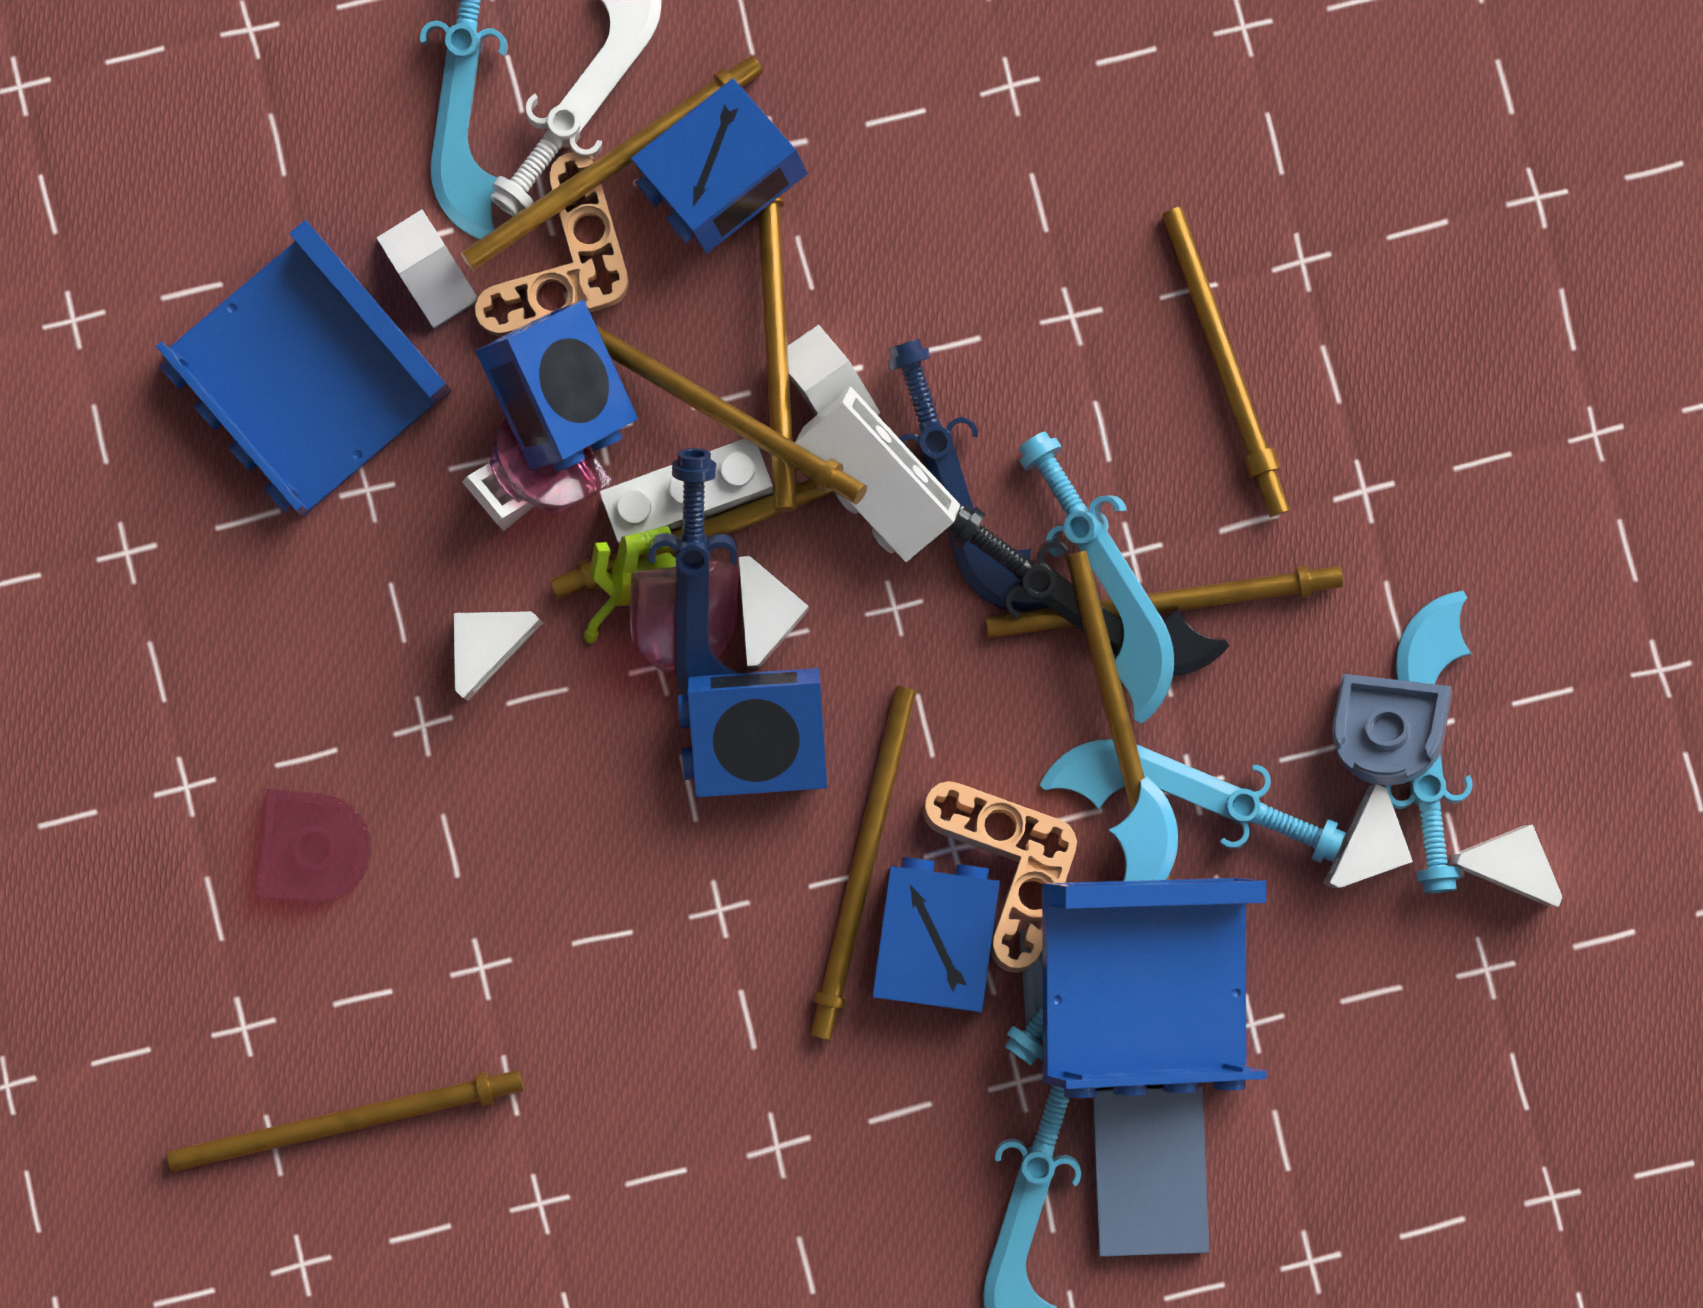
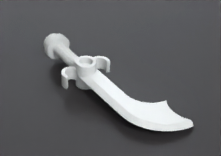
[490,0,662,216]

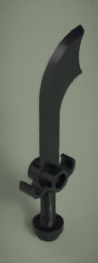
[945,505,1230,676]

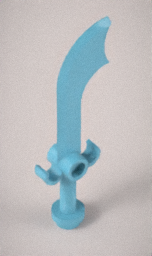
[420,0,508,239]
[1019,432,1174,724]
[1384,591,1473,894]
[1040,739,1346,863]
[1005,777,1178,1066]
[983,1076,1081,1308]

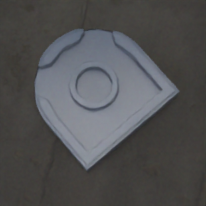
[1333,674,1452,785]

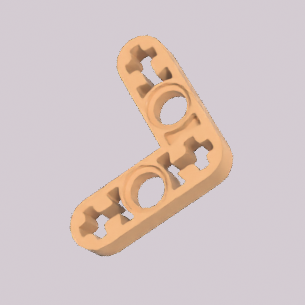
[475,152,629,337]
[923,781,1077,973]

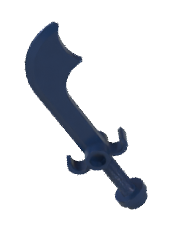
[887,339,1049,612]
[649,448,741,695]

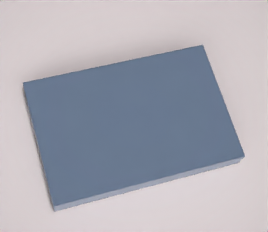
[1092,1086,1209,1256]

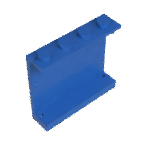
[156,219,452,516]
[1042,878,1267,1098]

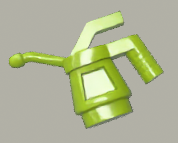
[584,525,676,644]

